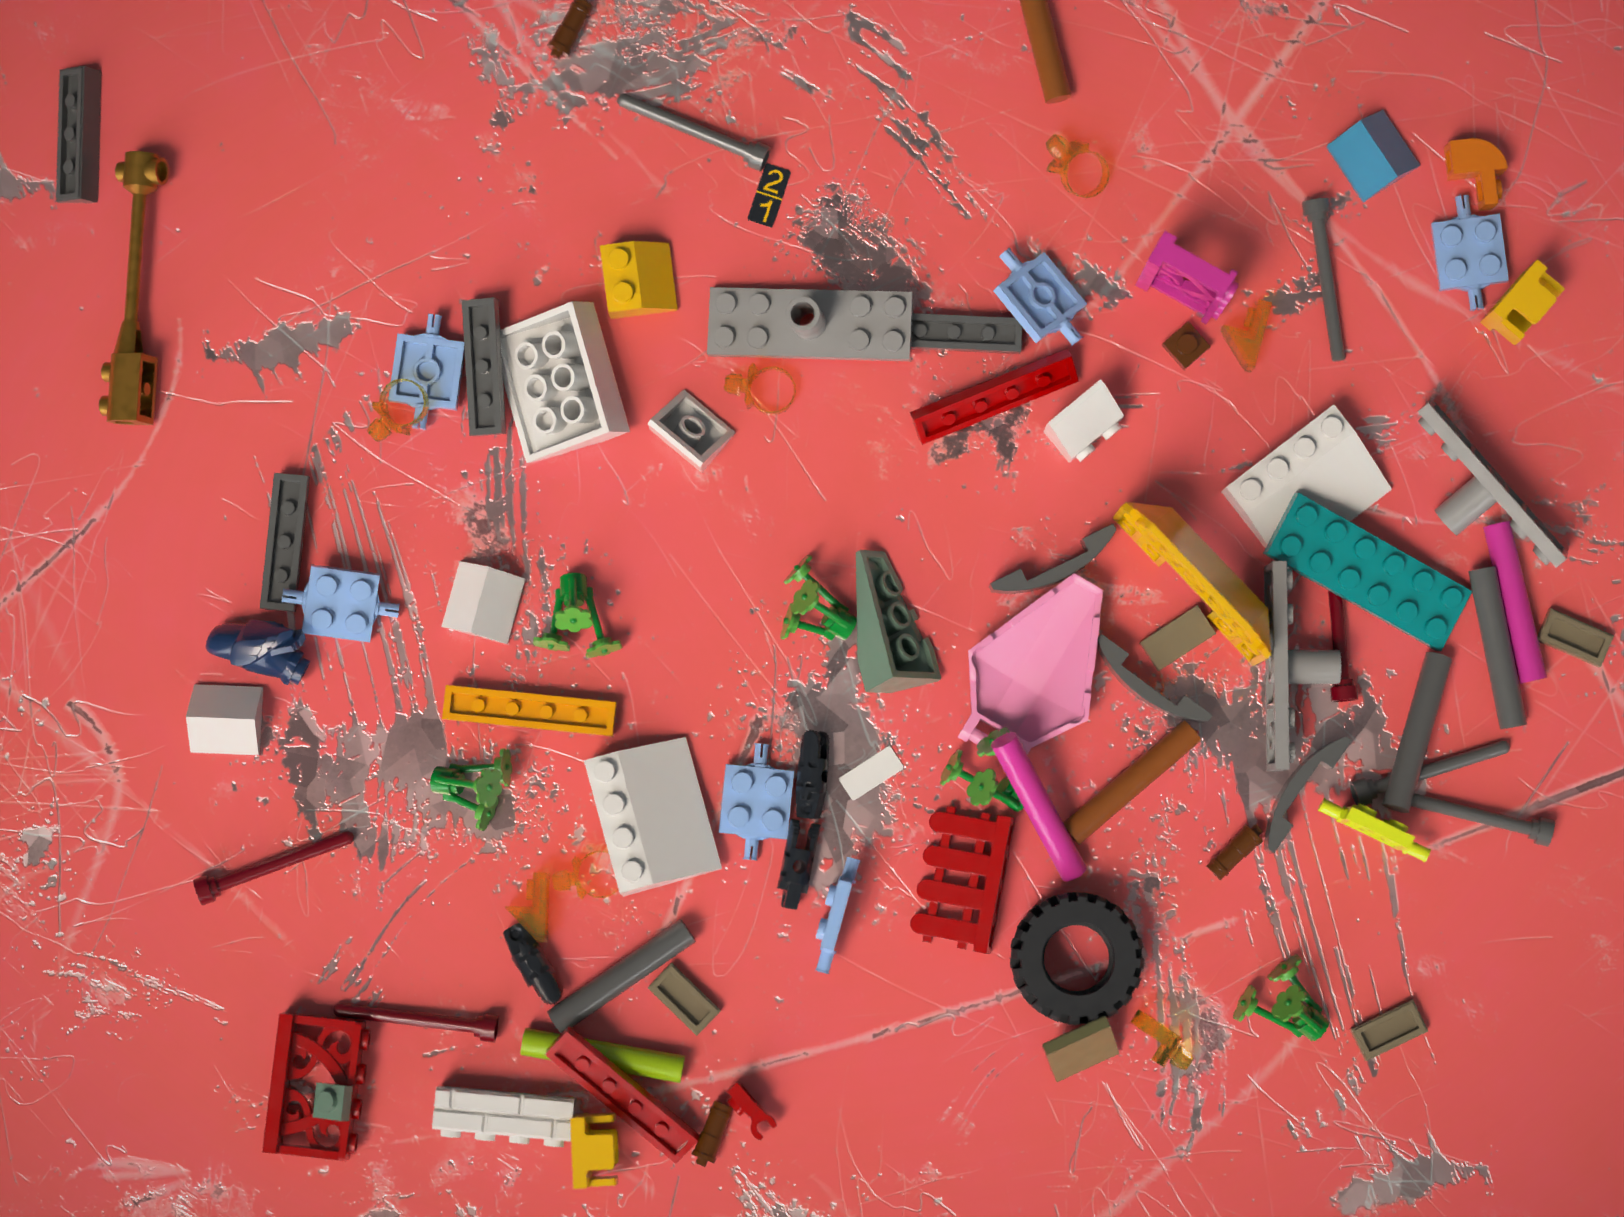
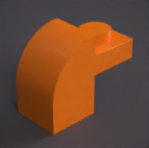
[1444,138,1508,211]

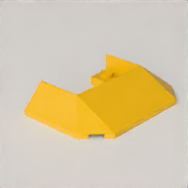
[1112,502,1271,666]

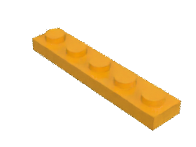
[442,685,617,737]

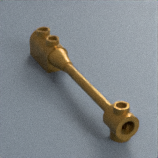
[99,151,169,425]

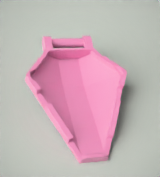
[958,573,1103,754]

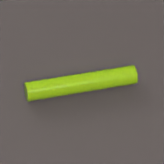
[520,1028,685,1083]

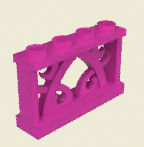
[1135,231,1239,324]

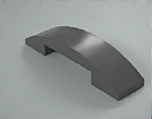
[989,524,1116,594]
[1097,634,1213,722]
[1264,736,1352,854]

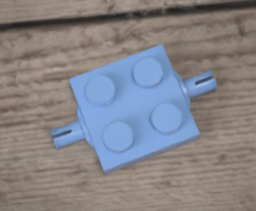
[1431,195,1509,311]
[993,248,1087,346]
[388,314,465,430]
[281,564,400,642]
[718,743,794,861]
[815,857,861,974]

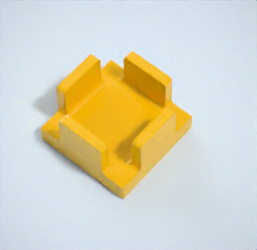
[1480,259,1565,345]
[570,1113,619,1189]

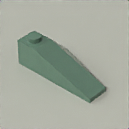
[856,550,941,693]

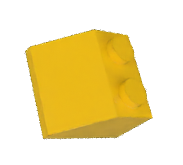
[600,241,678,319]

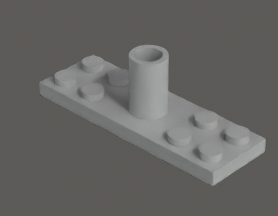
[707,287,914,361]
[1418,399,1568,568]
[1264,561,1341,772]

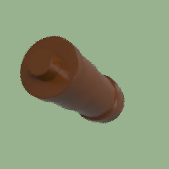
[547,0,593,60]
[1206,824,1263,880]
[692,1100,733,1167]

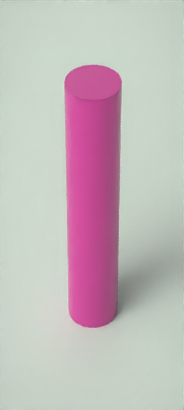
[1483,521,1547,684]
[991,732,1087,881]

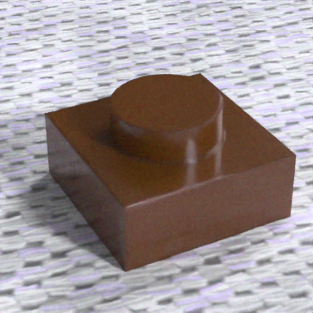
[1162,321,1211,370]

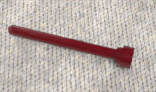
[1328,590,1358,702]
[193,831,354,906]
[333,1003,499,1043]

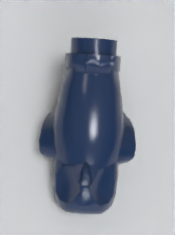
[205,619,310,685]

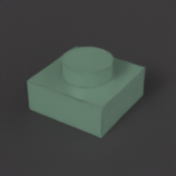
[313,1082,353,1121]

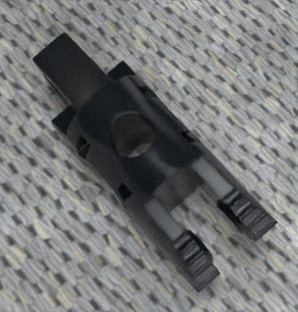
[796,730,830,819]
[777,819,820,910]
[502,922,562,1005]

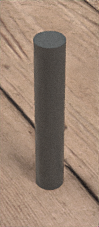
[1468,566,1527,729]
[1382,652,1452,813]
[547,919,696,1034]

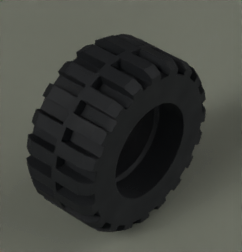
[1010,892,1144,1025]

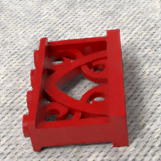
[262,1012,371,1162]

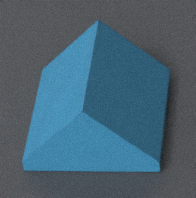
[1326,110,1420,203]

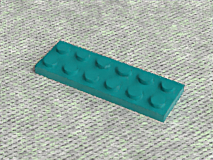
[1263,493,1472,651]

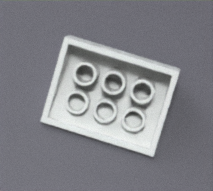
[500,301,630,463]
[1221,404,1392,569]
[584,737,722,897]

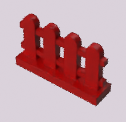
[910,806,1015,954]

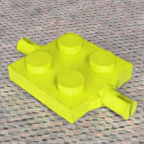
[1318,798,1431,862]

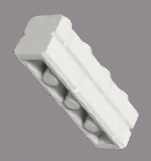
[432,1086,577,1147]

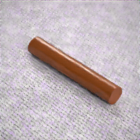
[1019,0,1072,104]
[1063,720,1202,845]

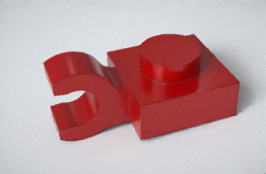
[727,1080,777,1140]

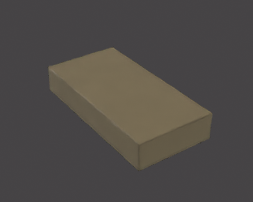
[1140,605,1216,671]
[1537,608,1614,668]
[648,963,721,1036]
[1349,1000,1428,1061]

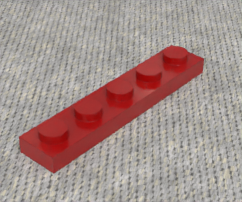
[910,349,1079,445]
[545,1026,700,1164]

